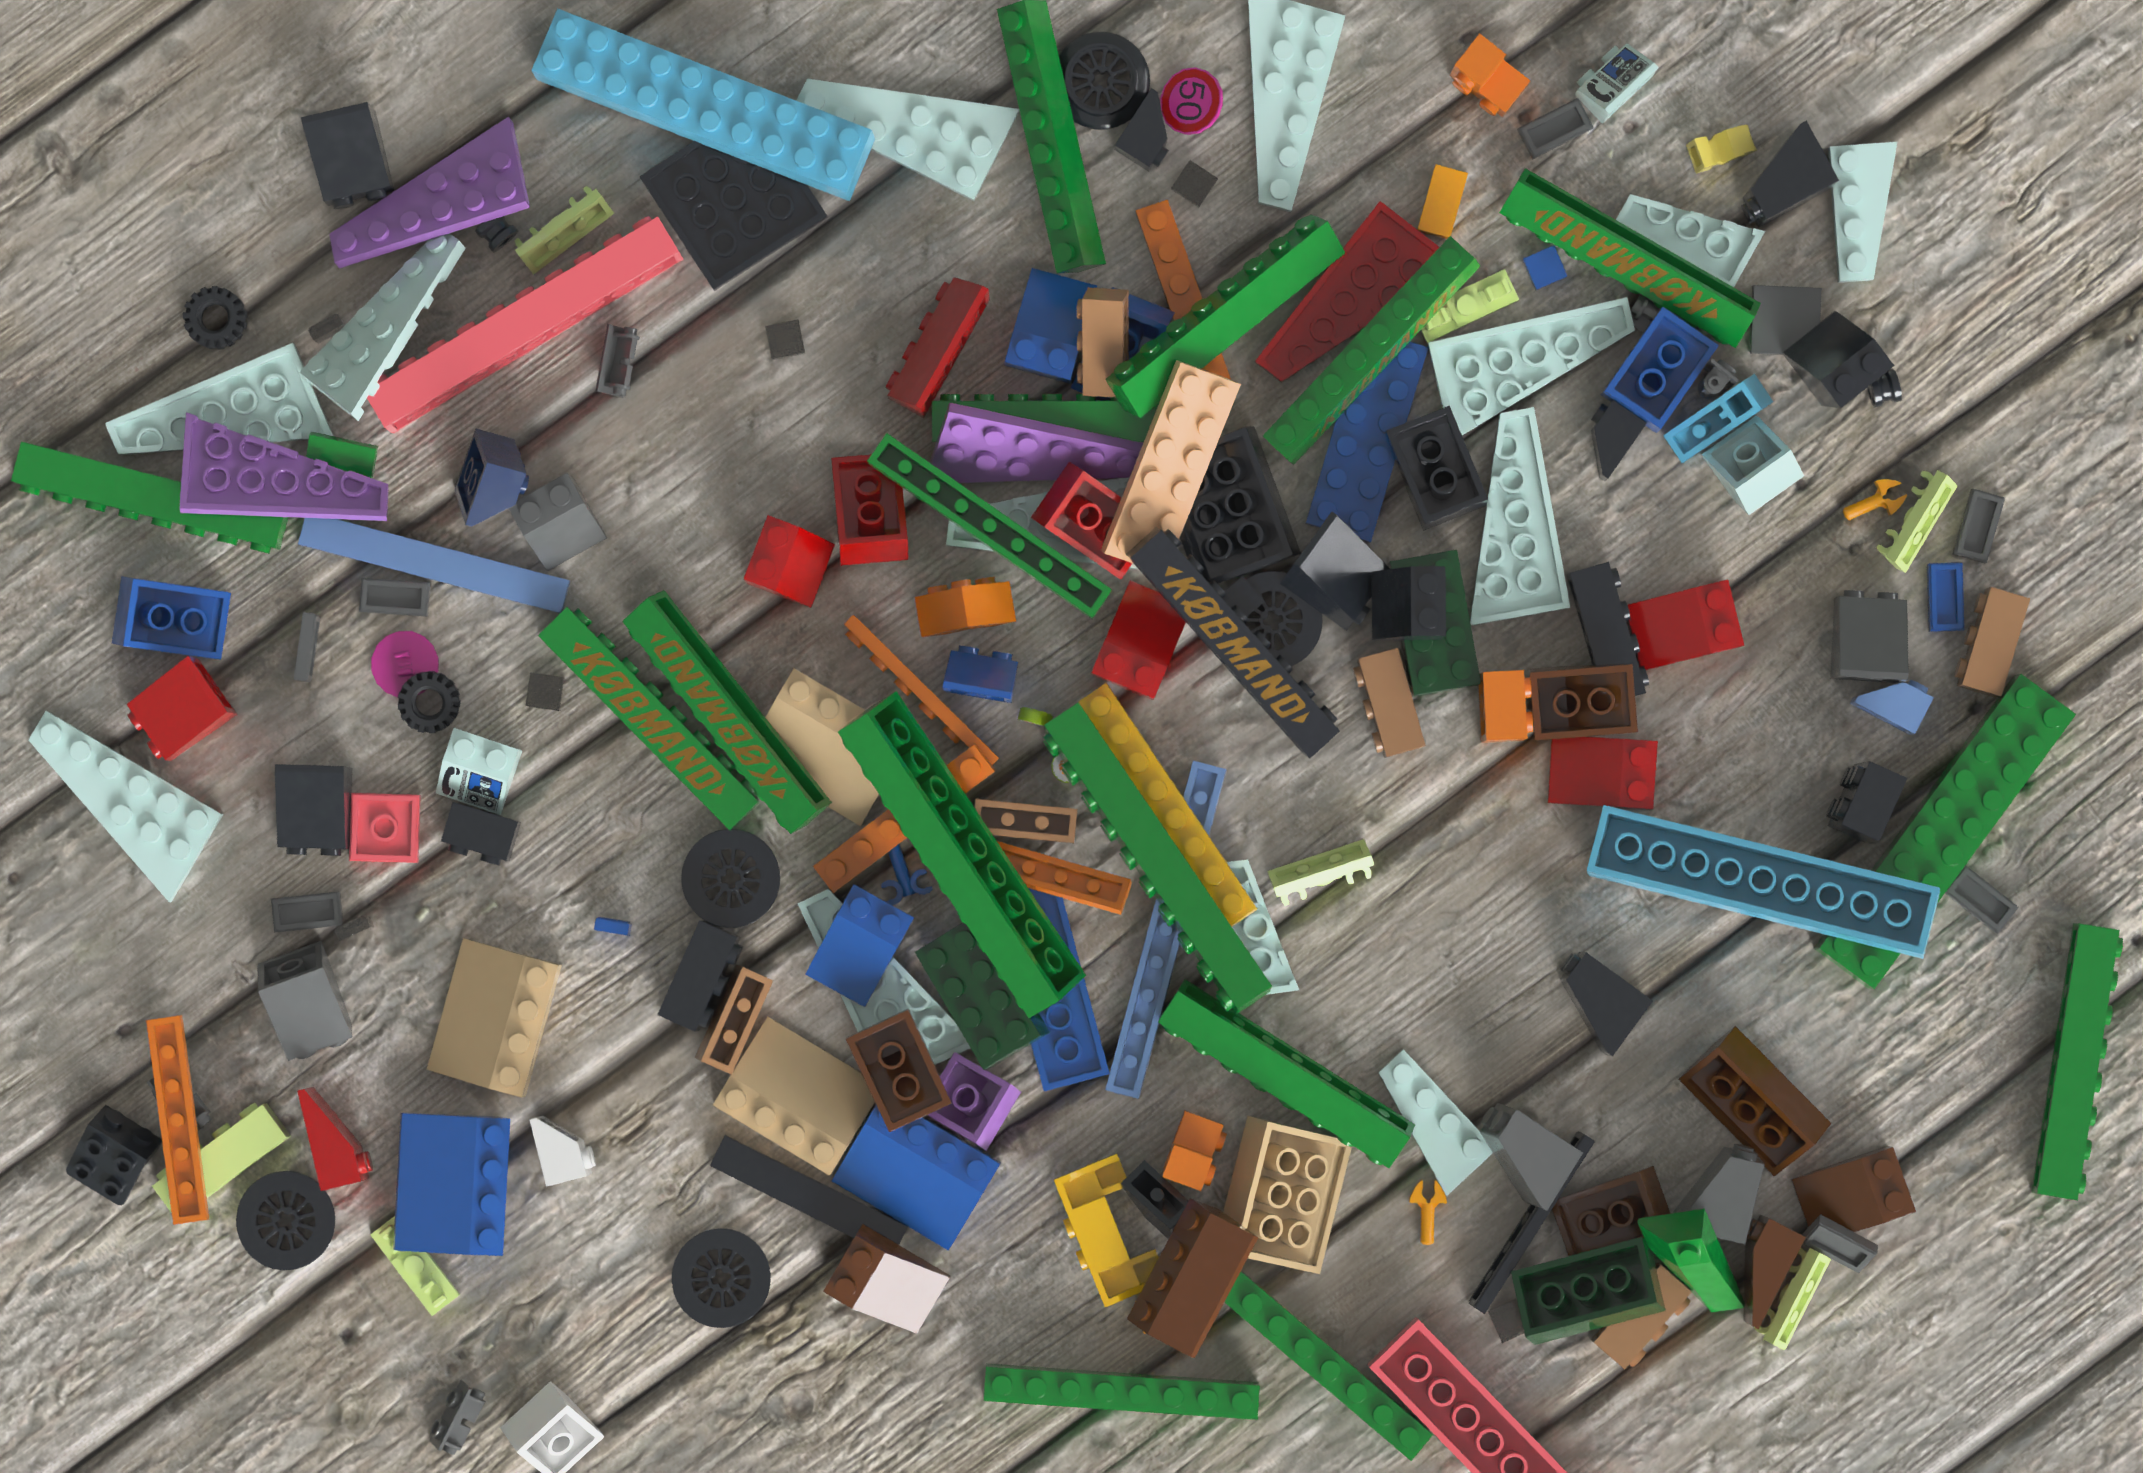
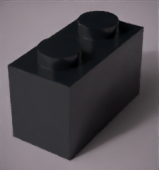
[441,802,521,866]

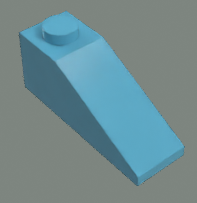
[1663,374,1774,463]

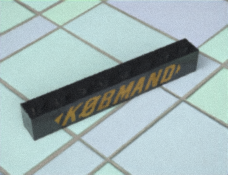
[1126,527,1340,759]

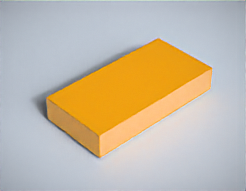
[1417,164,1468,239]

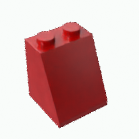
[744,515,835,608]
[127,656,238,761]

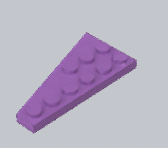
[329,117,530,268]
[930,403,1143,483]
[179,412,389,521]

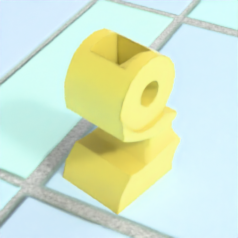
[1686,125,1757,174]

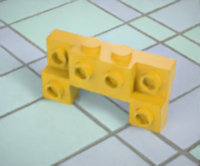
[1054,1153,1159,1307]

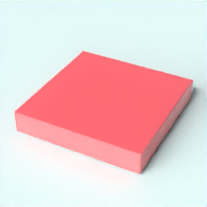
[349,793,421,863]

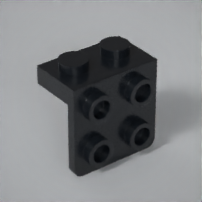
[66,1104,162,1205]

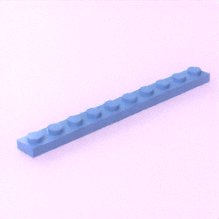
[1105,761,1227,1099]

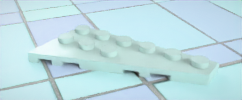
[1248,0,1345,212]
[796,79,1020,201]
[299,233,466,421]
[105,343,334,455]
[1470,407,1570,626]

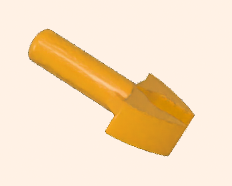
[1843,479,1907,520]
[1409,1179,1447,1245]

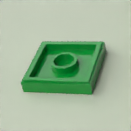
[306,432,378,479]

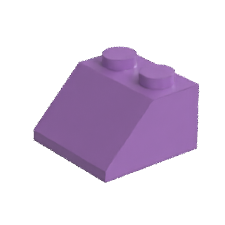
[927,1052,1021,1151]

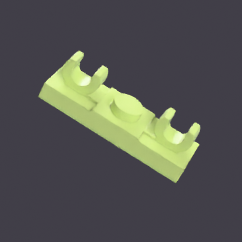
[515,186,615,275]
[1420,269,1519,344]
[1877,470,1957,573]
[1267,839,1374,906]
[370,1216,460,1316]
[1754,1248,1831,1350]

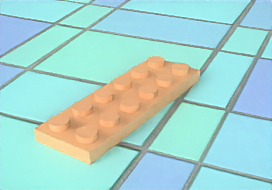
[1101,360,1241,563]

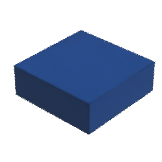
[1522,245,1567,291]
[594,917,632,936]

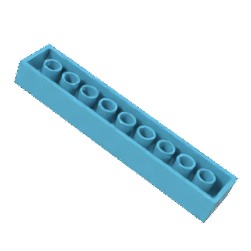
[531,8,875,201]
[1587,805,1940,959]

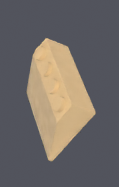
[765,668,879,826]
[427,938,562,1098]
[713,1016,875,1176]
[1223,1116,1352,1274]

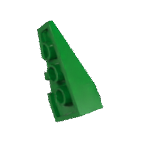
[1638,1208,1745,1312]

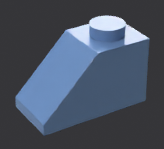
[1850,680,1934,735]

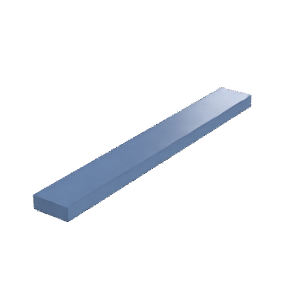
[298,518,570,613]

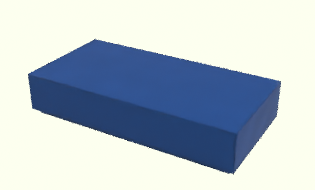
[1927,563,1965,632]

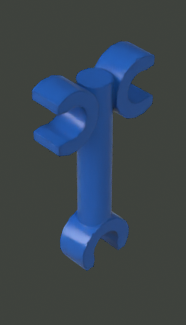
[872,819,933,905]

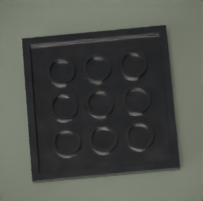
[640,141,828,291]

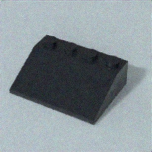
[1180,426,1301,584]

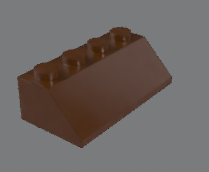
[1678,1026,1831,1176]
[1127,1198,1258,1358]

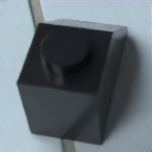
[1114,88,1169,172]
[1591,400,1647,481]
[1121,1160,1188,1239]

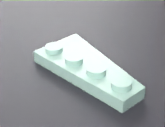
[1828,142,1897,283]
[1616,194,1765,287]
[1227,859,1299,995]
[1378,1049,1493,1196]

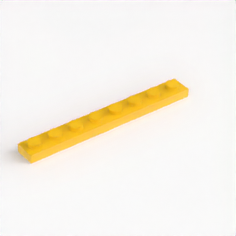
[1078,683,1258,927]

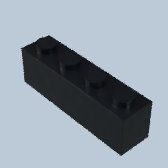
[1567,562,1649,696]

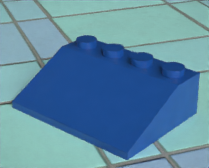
[832,1105,1001,1251]
[393,1113,510,1256]

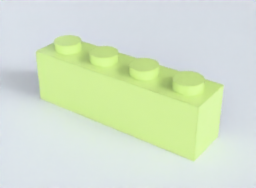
[152,1103,291,1213]

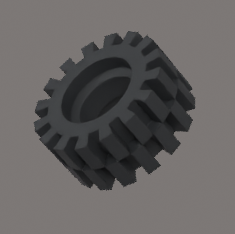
[183,286,248,350]
[397,671,461,734]

